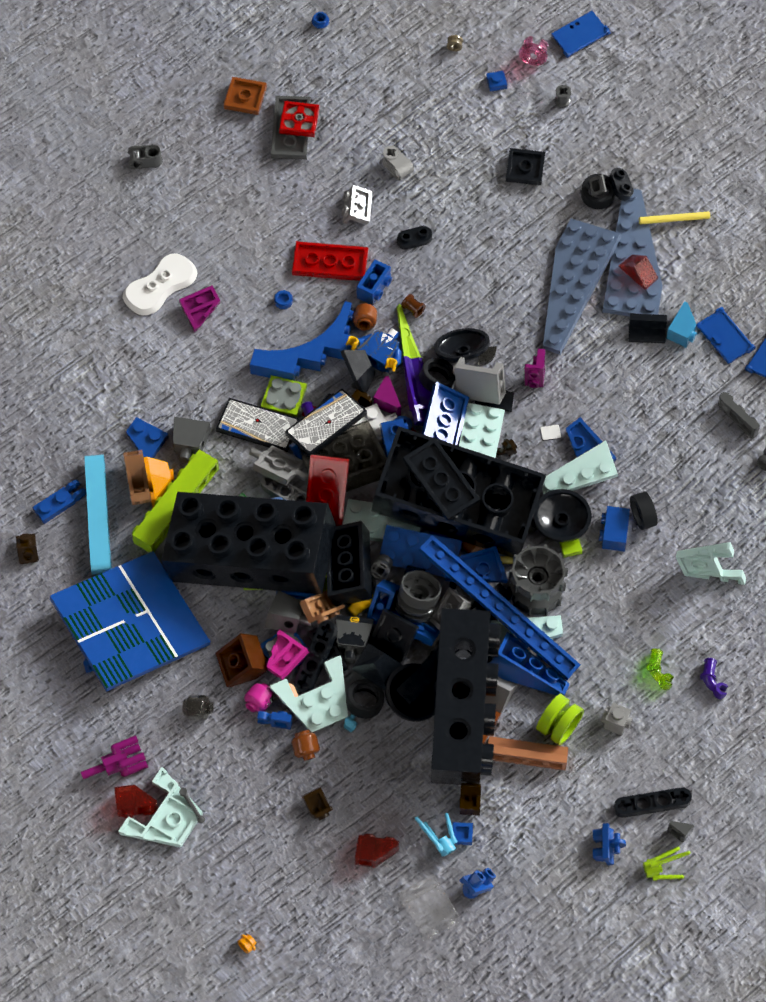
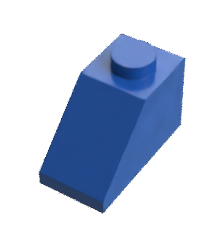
[367,579,400,624]

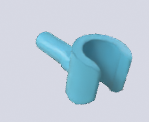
[344,714,358,732]

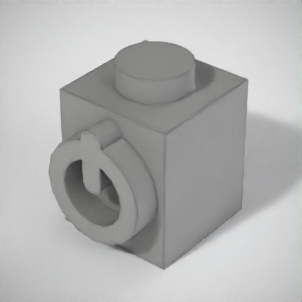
[601,703,633,736]

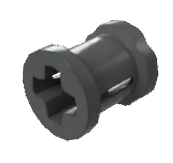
[555,85,571,108]

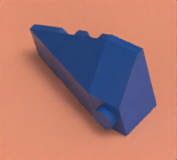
[489,632,569,696]

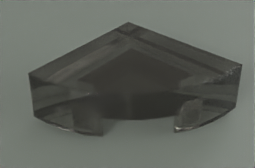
[478,346,497,366]

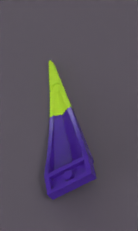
[397,303,431,426]

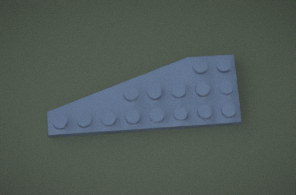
[602,189,663,317]
[543,219,621,355]

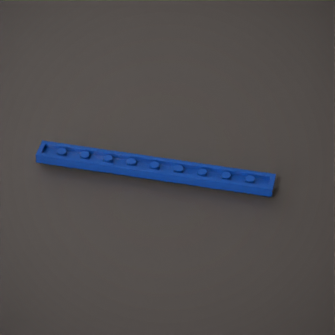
[418,535,581,680]

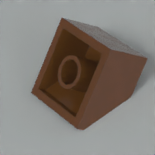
[215,633,268,687]

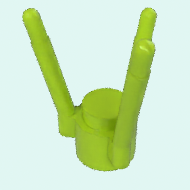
[643,847,691,881]

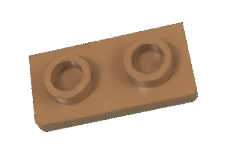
[299,590,345,624]

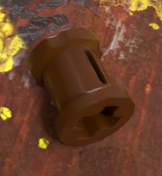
[401,294,426,318]

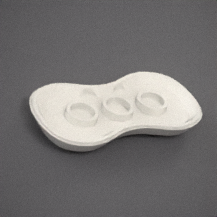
[123,254,197,316]

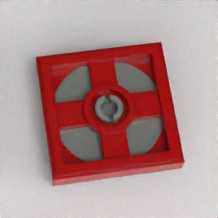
[279,101,320,137]

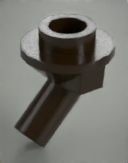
[496,438,518,456]

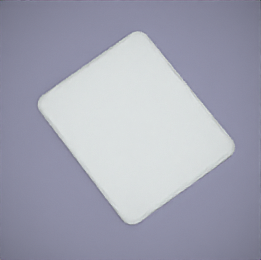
[540,425,561,440]

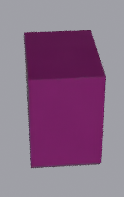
[373,375,401,416]

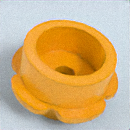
[237,934,256,954]

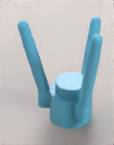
[415,813,457,857]

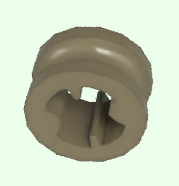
[447,35,463,52]

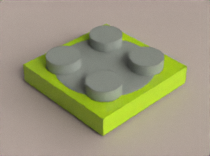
[261,375,307,418]

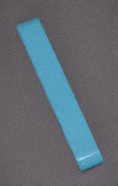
[84,454,111,576]

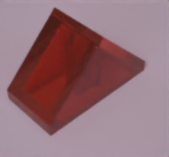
[619,255,658,290]

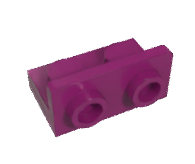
[524,349,545,388]

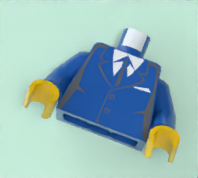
[345,328,402,373]

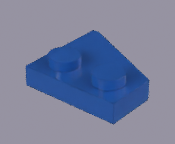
[126,417,169,458]

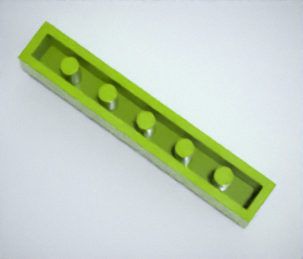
[132,449,219,553]

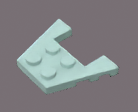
[676,542,746,585]
[270,655,348,733]
[118,767,203,848]

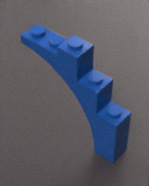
[250,301,354,381]

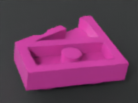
[267,629,309,680]

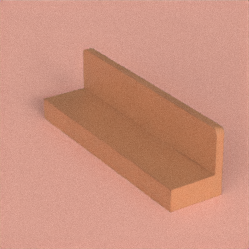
[488,736,568,771]

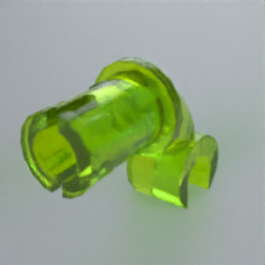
[646,648,674,690]

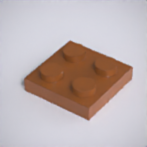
[224,77,267,115]

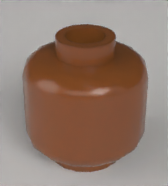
[353,303,378,331]
[291,730,320,761]

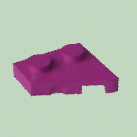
[179,285,220,332]

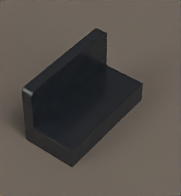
[628,314,667,344]

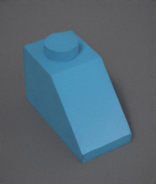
[666,301,697,348]

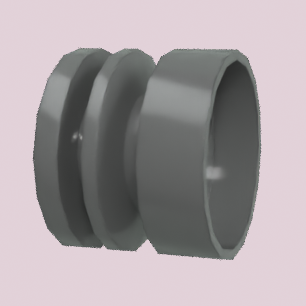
[395,570,442,623]

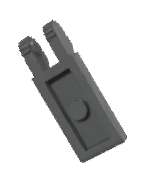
[718,392,760,438]

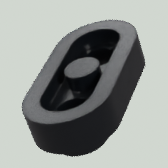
[609,168,634,201]
[397,226,432,250]

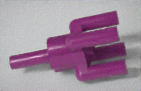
[80,735,148,780]

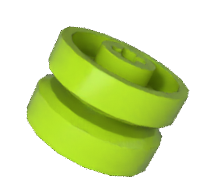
[536,694,584,746]

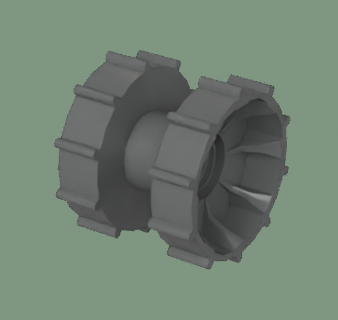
[507,544,568,616]

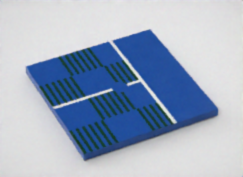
[50,551,211,692]

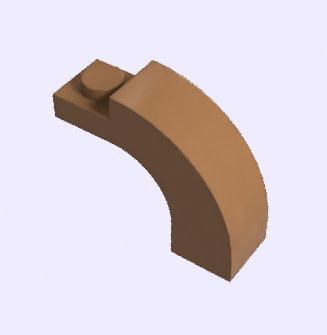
[123,450,151,505]

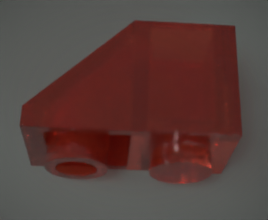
[114,785,158,818]
[355,834,399,868]

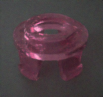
[519,36,548,66]

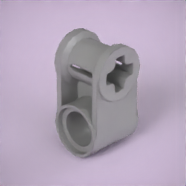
[382,146,414,181]

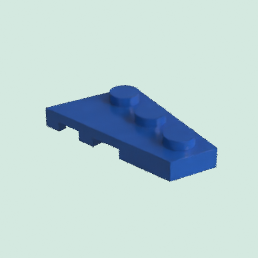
[566,417,616,462]
[443,546,508,583]

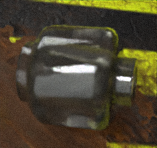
[182,695,214,721]

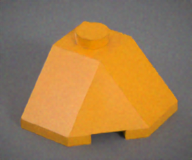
[144,457,175,508]

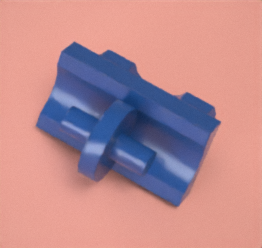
[593,823,626,865]
[459,868,496,899]

